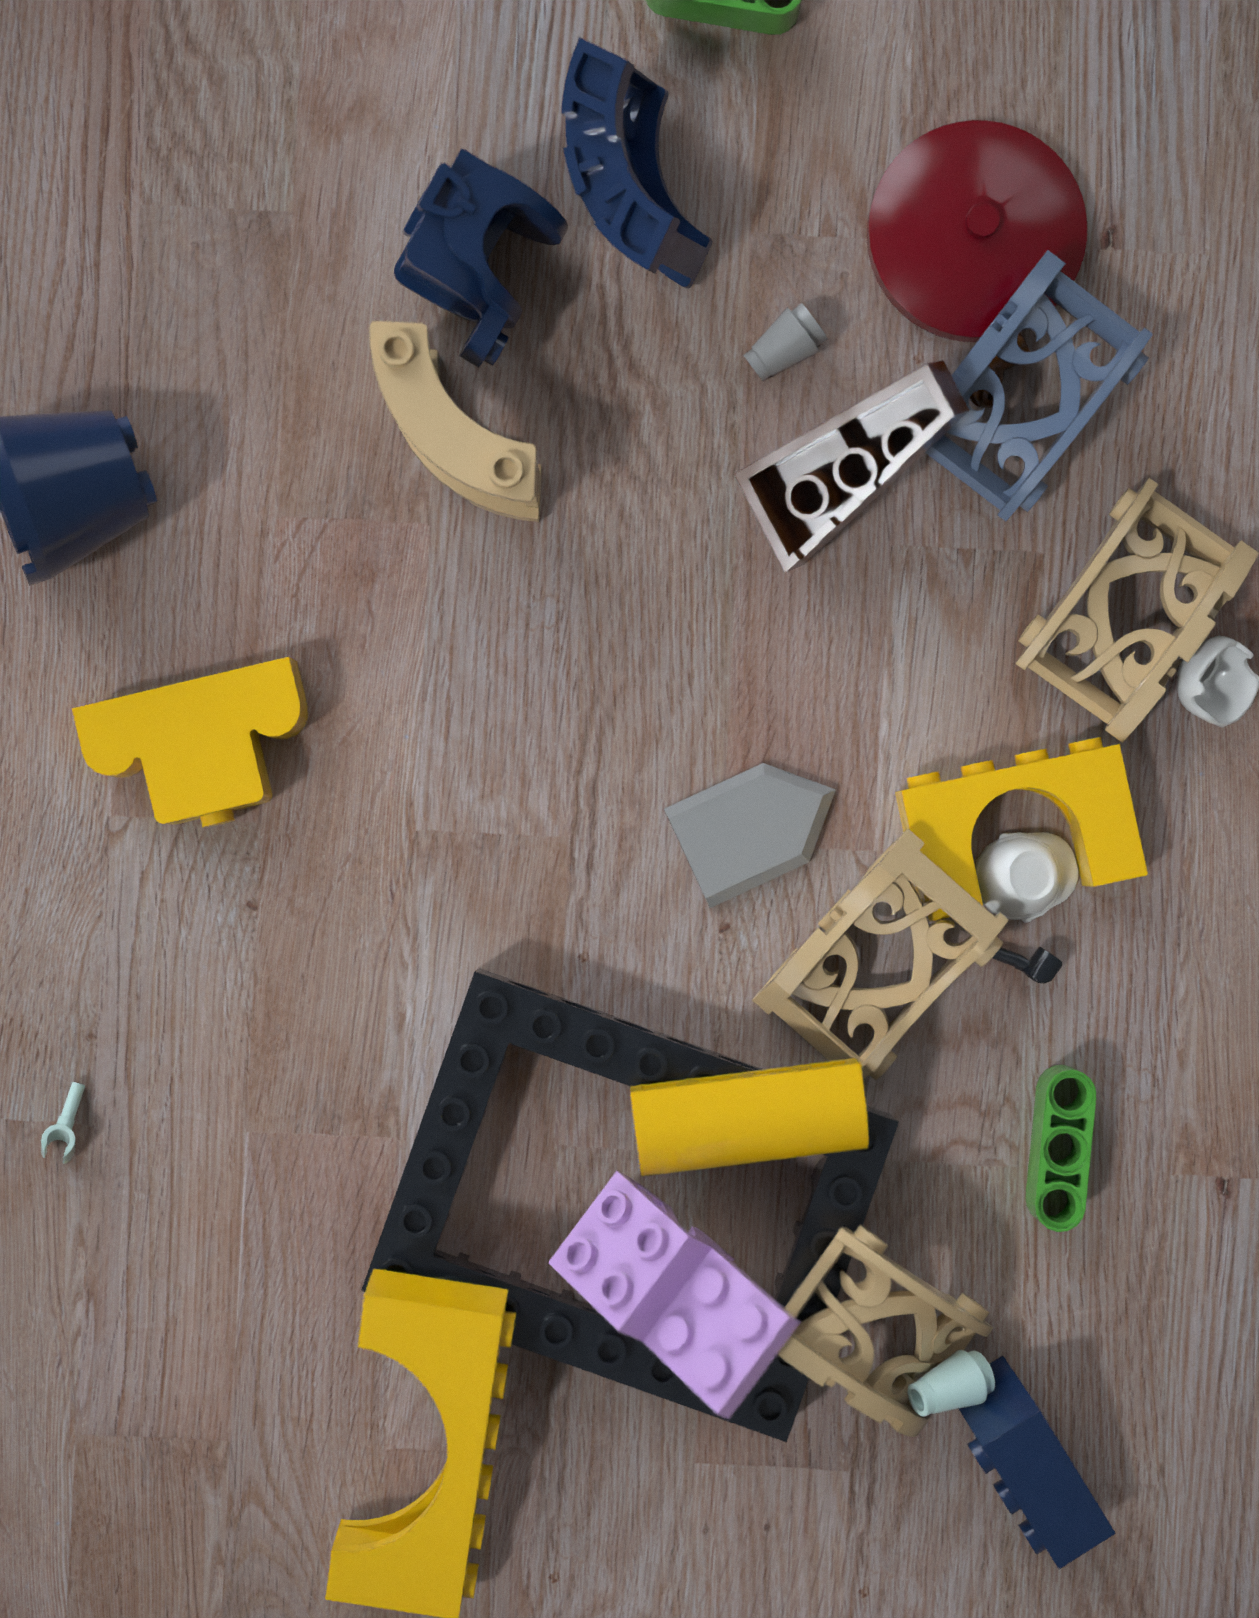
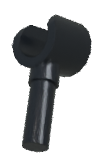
[992,947,1062,984]

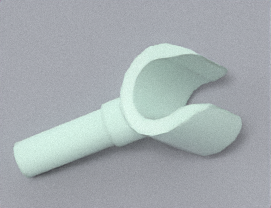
[41,1082,85,1164]

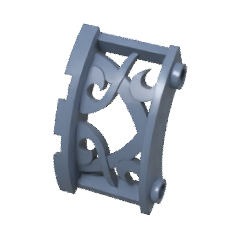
[925,250,1153,522]

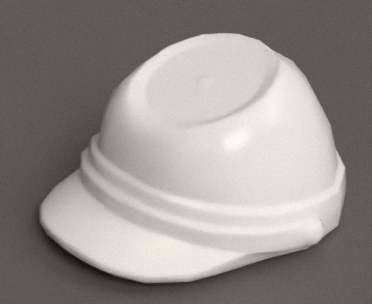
[975,832,1078,923]

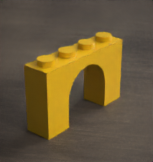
[895,737,1148,922]

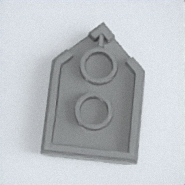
[664,763,836,908]

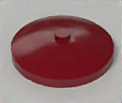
[867,120,1087,342]

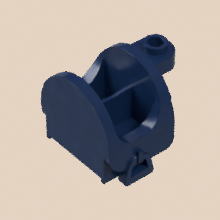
[394,148,568,368]

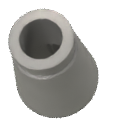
[743,303,828,381]

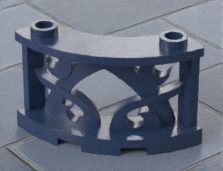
[561,37,713,289]

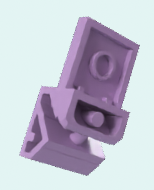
[548,1171,800,1419]

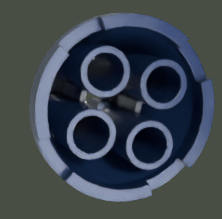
[0,410,157,586]

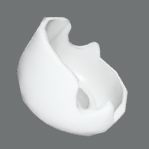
[1177,635,1259,728]

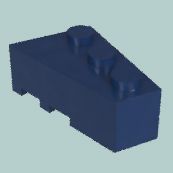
[958,1355,1116,1569]

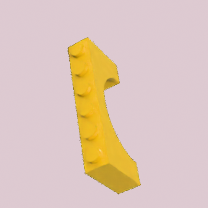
[325,1269,516,1618]

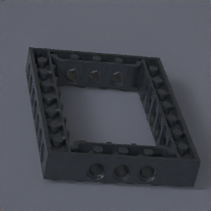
[361,968,899,1443]

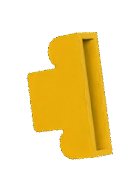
[72,657,308,828]

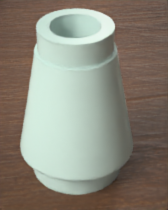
[908,1350,995,1417]

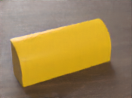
[630,1058,869,1177]

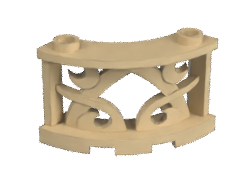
[369,321,542,522]
[1015,478,1259,743]
[752,829,1009,1080]
[777,1225,993,1437]

